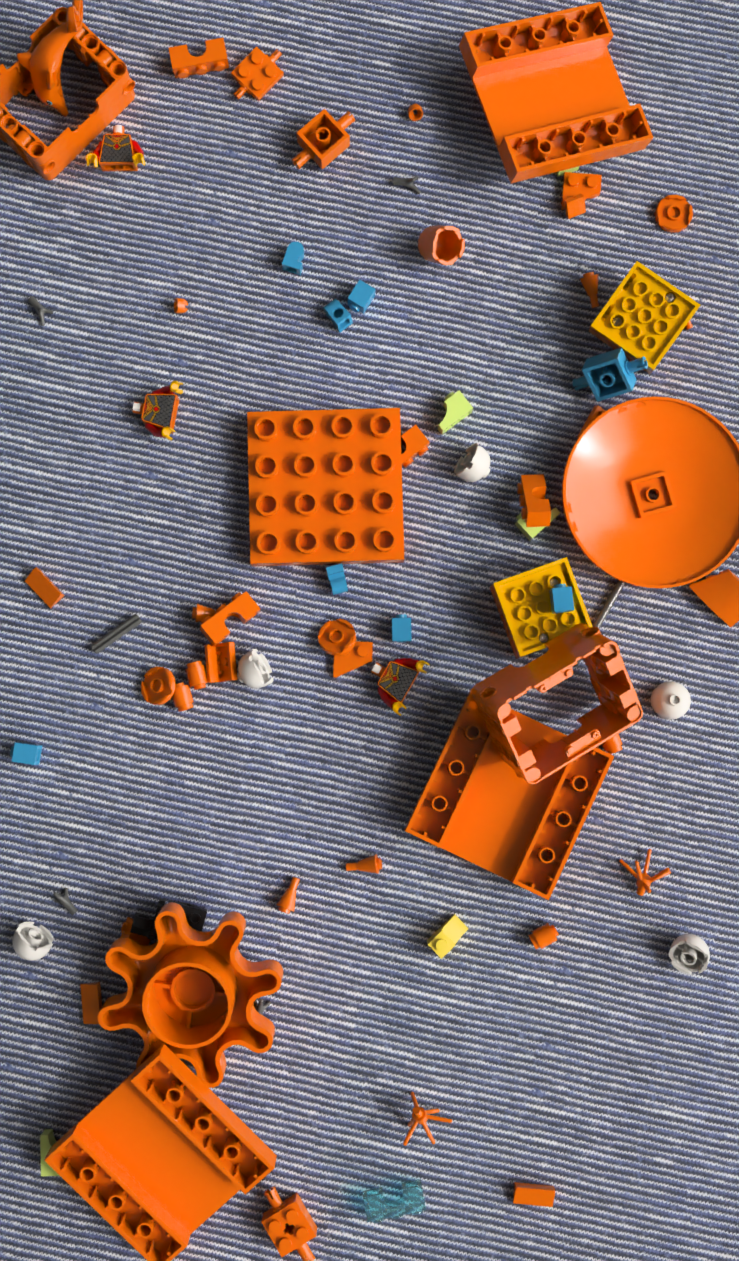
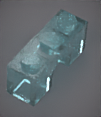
[363,1179,426,1223]

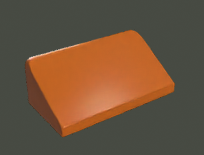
[25,567,65,608]
[80,982,102,1024]
[513,1182,555,1207]

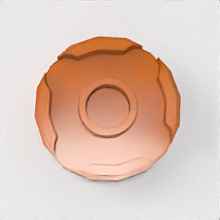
[655,194,693,233]
[318,619,356,656]
[141,666,176,705]

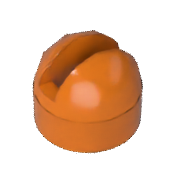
[408,103,423,121]
[174,298,188,314]

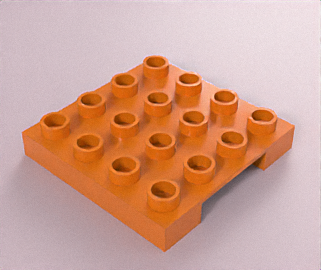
[459,2,653,184]
[247,408,404,567]
[404,689,614,900]
[44,1044,277,1261]

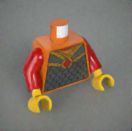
[86,125,145,171]
[132,381,183,441]
[371,658,430,716]

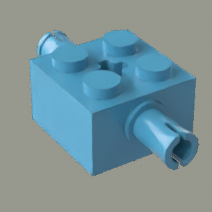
[572,347,648,402]

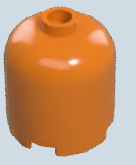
[418,225,465,265]

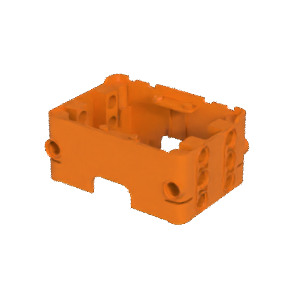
[0,7,135,181]
[472,623,643,784]

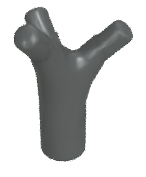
[393,176,421,194]
[28,296,53,326]
[53,888,78,915]
[254,999,271,1015]

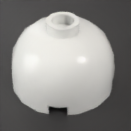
[454,443,490,482]
[237,649,273,689]
[650,681,691,720]
[12,921,54,961]
[668,934,710,974]

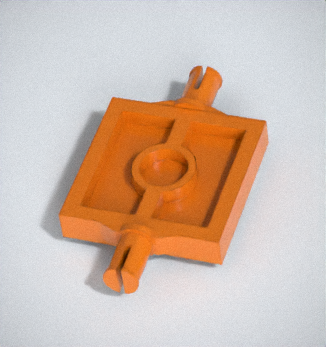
[231,46,284,102]

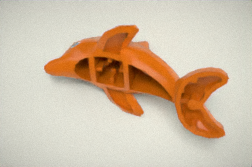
[17,0,83,117]

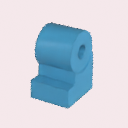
[282,242,304,276]
[323,299,353,332]
[326,563,348,595]

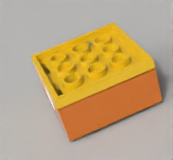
[589,261,700,374]
[490,557,593,659]

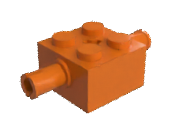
[292,108,355,169]
[261,1186,317,1261]

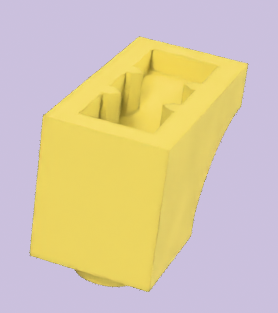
[427,914,468,959]

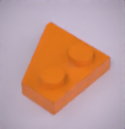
[561,172,602,210]
[333,641,373,678]

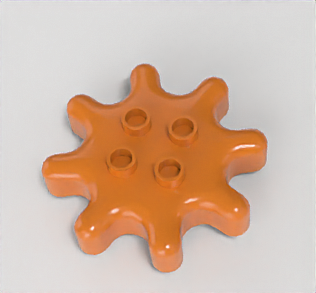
[98,902,283,1088]

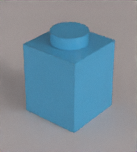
[348,279,376,314]
[549,583,574,614]
[392,614,412,642]
[10,742,42,765]

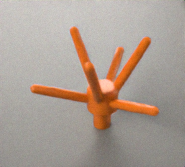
[619,849,671,896]
[403,1092,452,1146]

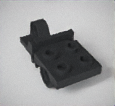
[130,898,207,940]

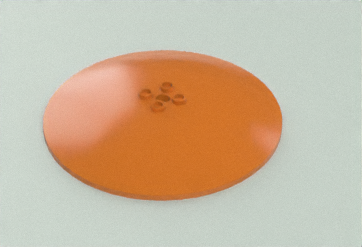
[562,397,739,589]

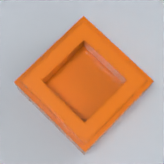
[564,193,586,219]

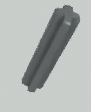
[91,614,142,654]

